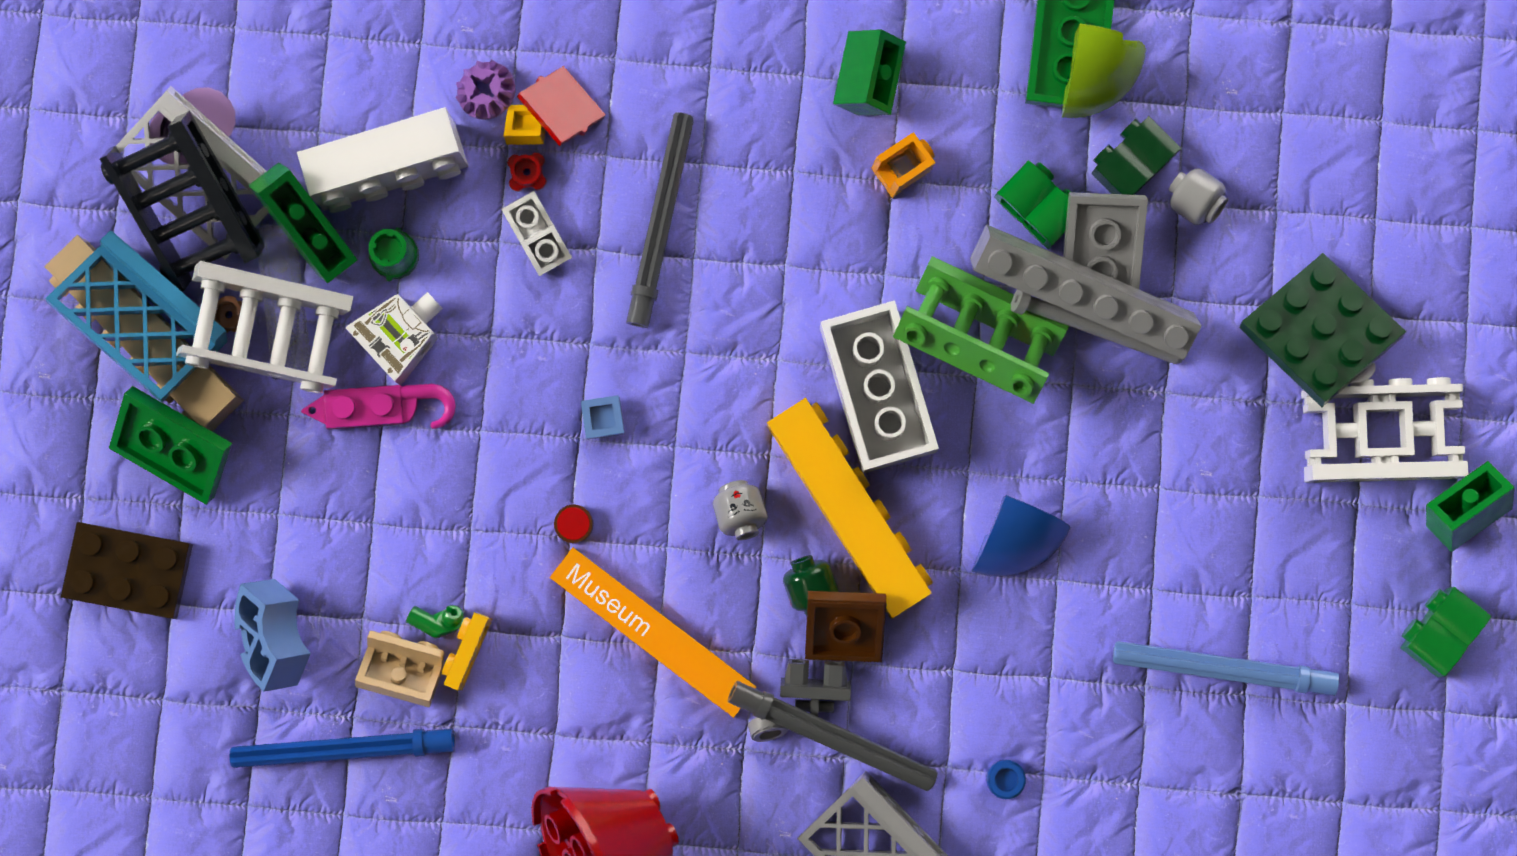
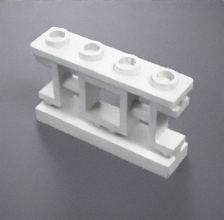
[1301,377,1468,483]

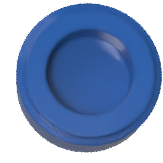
[986,760,1026,799]

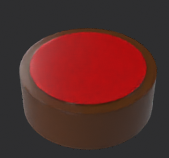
[554,504,593,543]

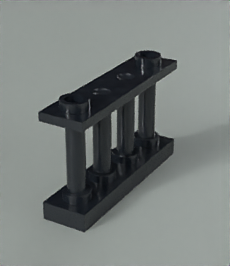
[100,111,265,292]

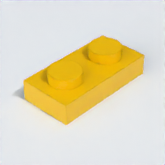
[442,612,493,691]

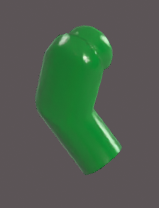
[406,605,464,638]

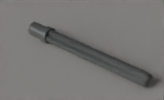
[626,112,694,328]
[727,681,938,791]

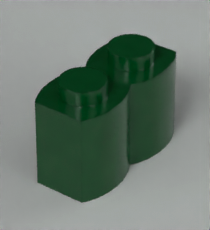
[1091,116,1181,195]

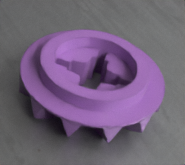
[456,60,515,120]

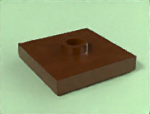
[805,591,886,662]

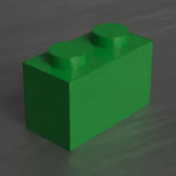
[833,29,906,116]
[1426,461,1515,552]

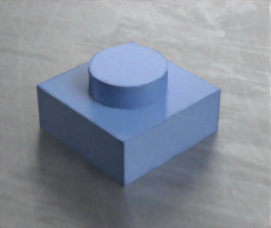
[581,395,625,440]

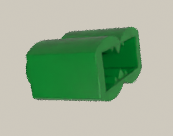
[994,160,1071,249]
[1401,587,1491,678]

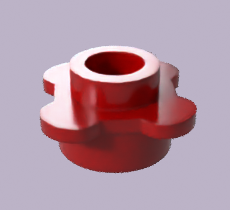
[507,152,547,192]

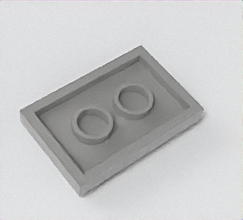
[1063,192,1148,289]

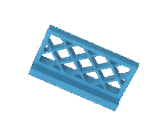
[45,230,228,403]

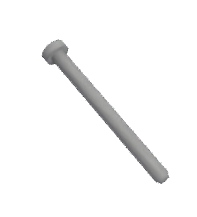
[1011,289,1183,364]

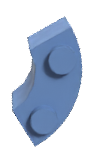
[234,579,311,692]

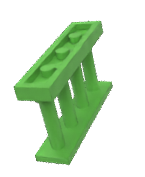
[893,256,1069,404]

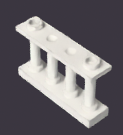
[176,261,353,394]

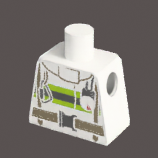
[346,292,443,385]

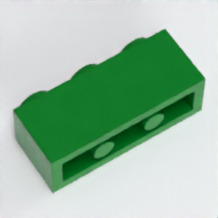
[248,162,358,284]

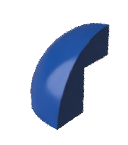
[972,495,1071,577]

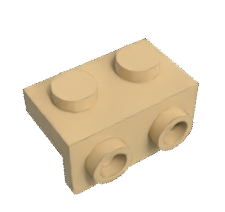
[355,631,444,708]

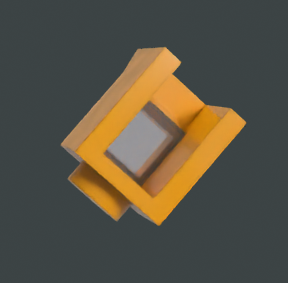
[871,132,936,199]

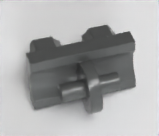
[780,659,851,717]

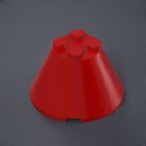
[531,787,679,856]

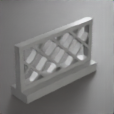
[797,771,948,856]

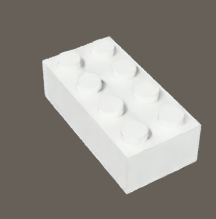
[297,107,468,213]
[820,300,939,474]

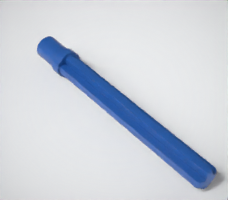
[229,729,455,768]

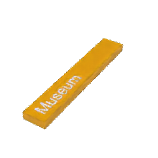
[549,547,757,718]

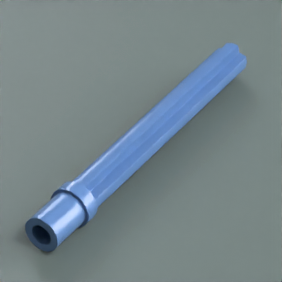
[1113,641,1339,696]

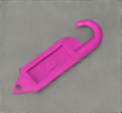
[301,384,456,430]

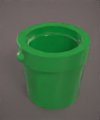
[369,227,419,282]

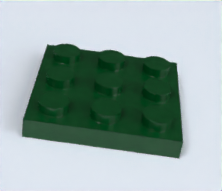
[1239,253,1406,407]

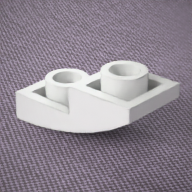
[501,191,572,276]

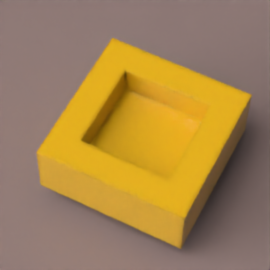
[503,105,546,145]

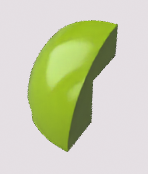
[1062,24,1147,118]

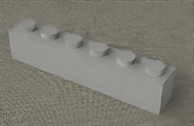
[970,224,1202,360]

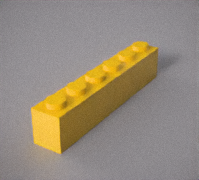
[767,398,933,619]

